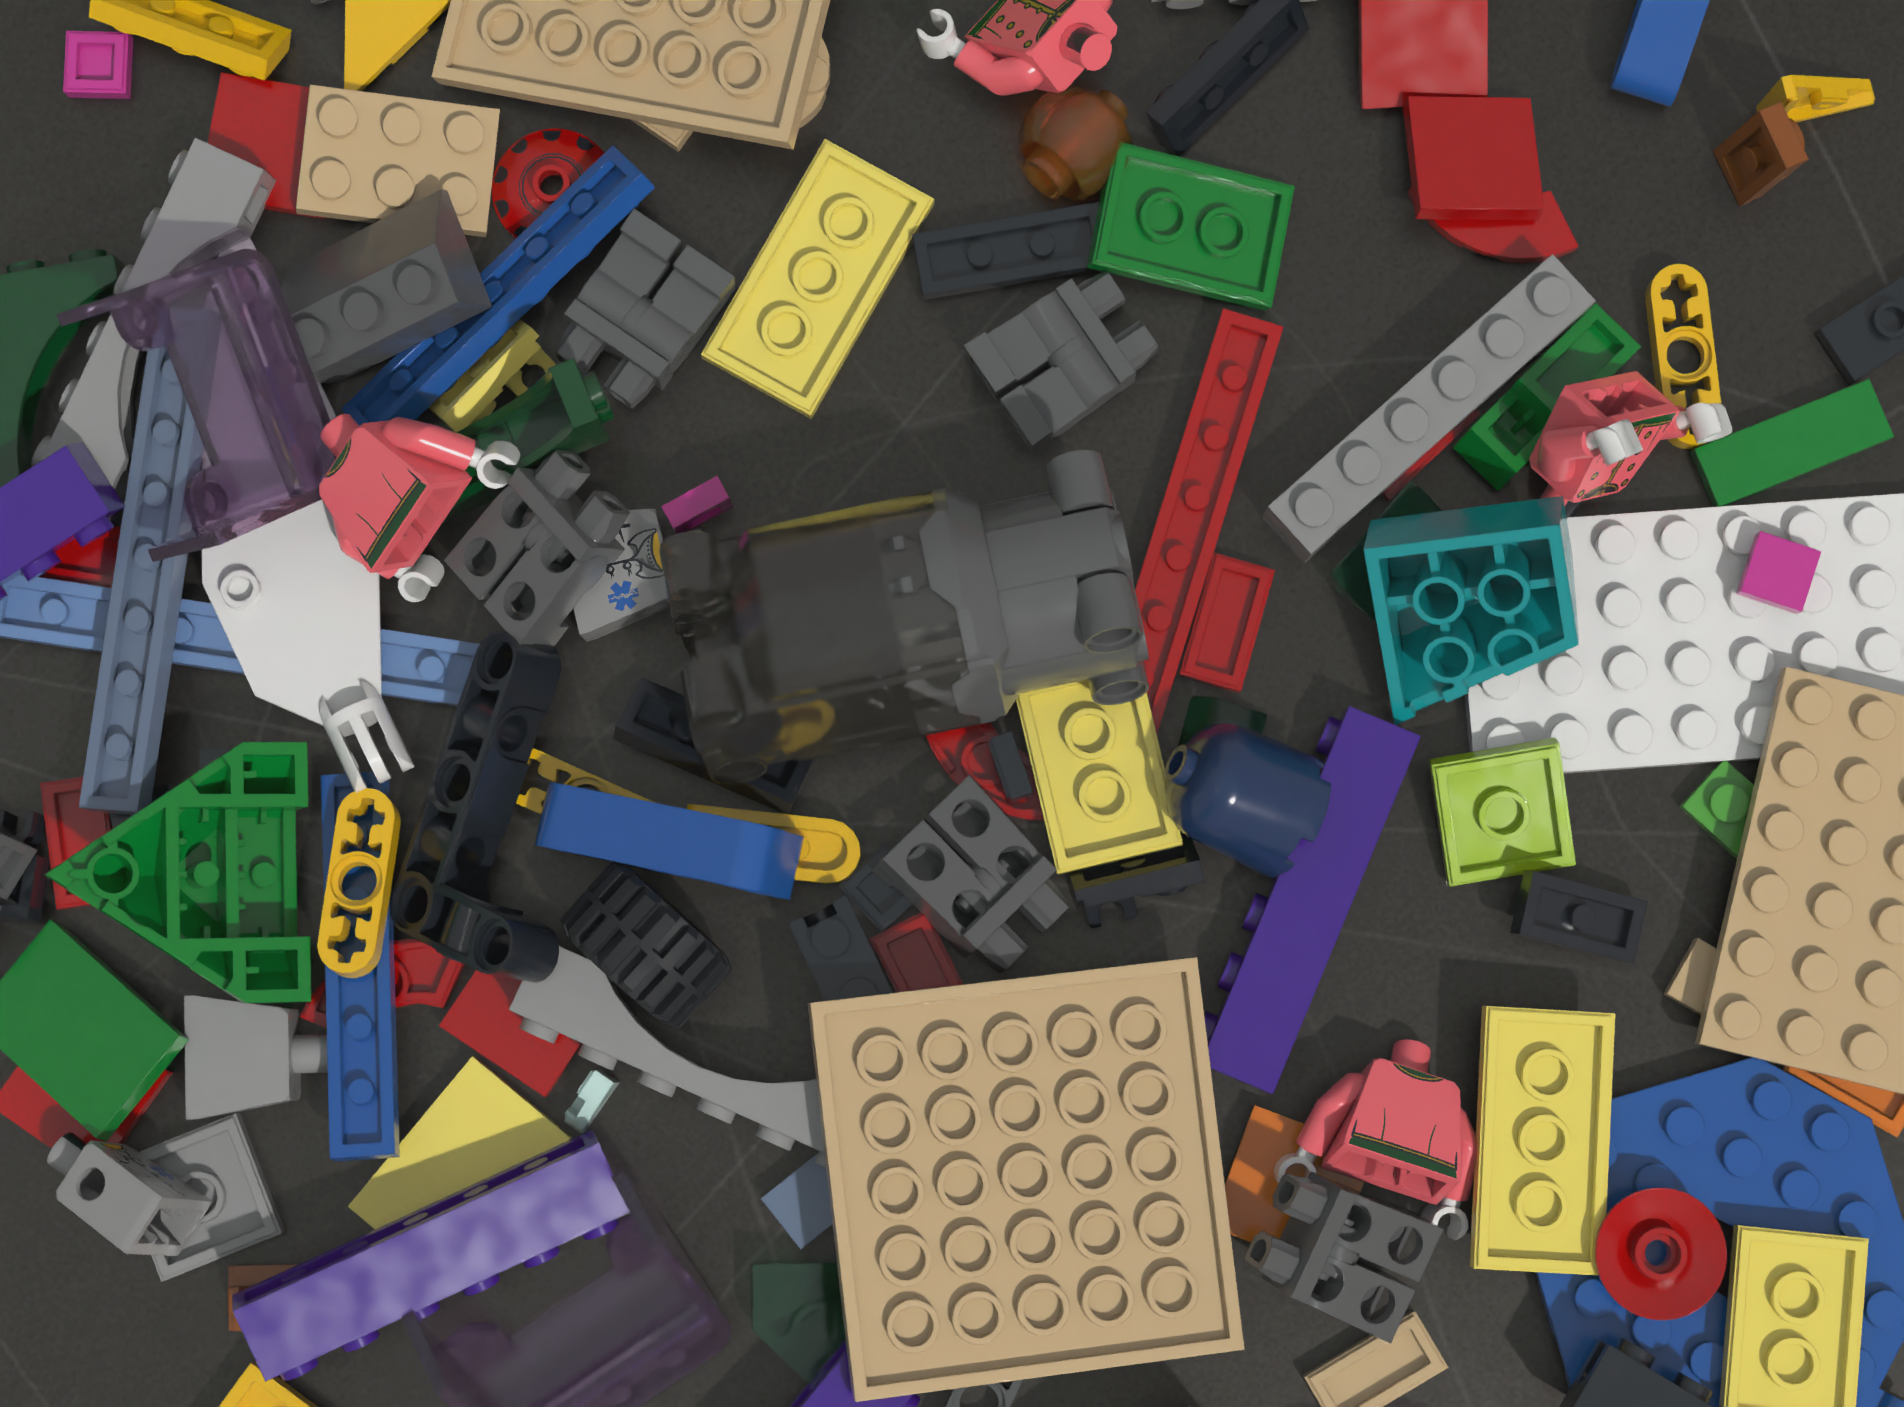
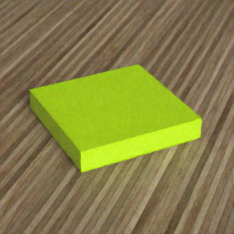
[1428,737,1576,887]

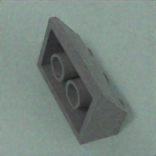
[276,189,492,384]

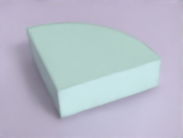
[564,1069,620,1134]

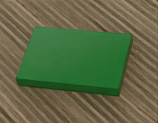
[1087,141,1295,311]
[0,919,189,1142]

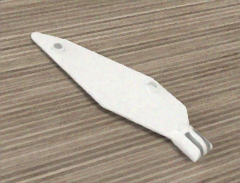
[202,238,415,793]

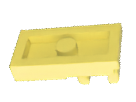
[429,319,556,432]

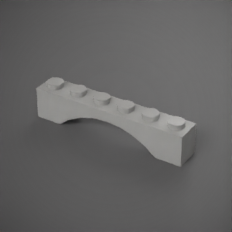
[31,138,276,522]
[1262,254,1596,564]
[509,946,826,1168]

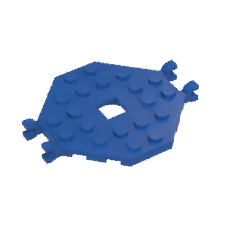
[1535,1057,1904,1407]

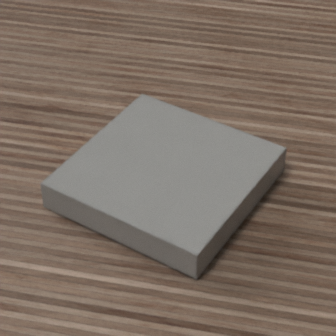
[139,1113,286,1282]

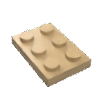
[296,85,500,237]

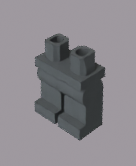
[555,209,737,409]
[964,271,1158,455]
[444,449,630,646]
[872,775,1070,974]
[1245,1171,1444,1343]

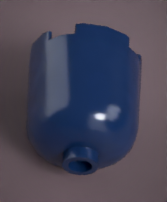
[1165,722,1331,878]

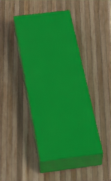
[1690,379,1894,507]

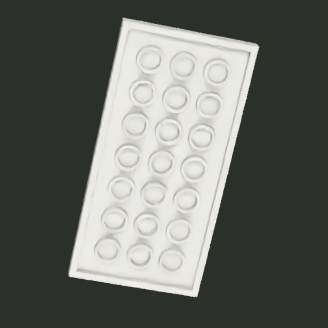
[1465,493,1904,774]

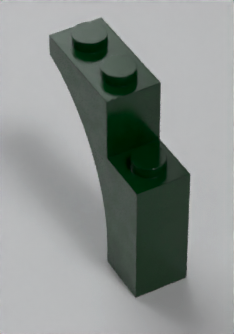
[0,249,126,487]
[445,358,615,520]

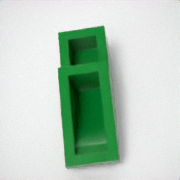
[1453,303,1641,491]

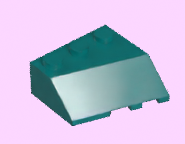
[1364,496,1579,725]

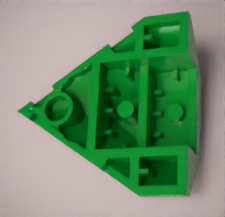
[44,742,311,1003]

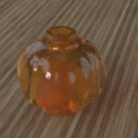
[1018,86,1133,202]

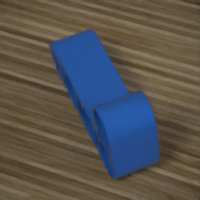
[1610,0,1710,107]
[534,782,804,900]

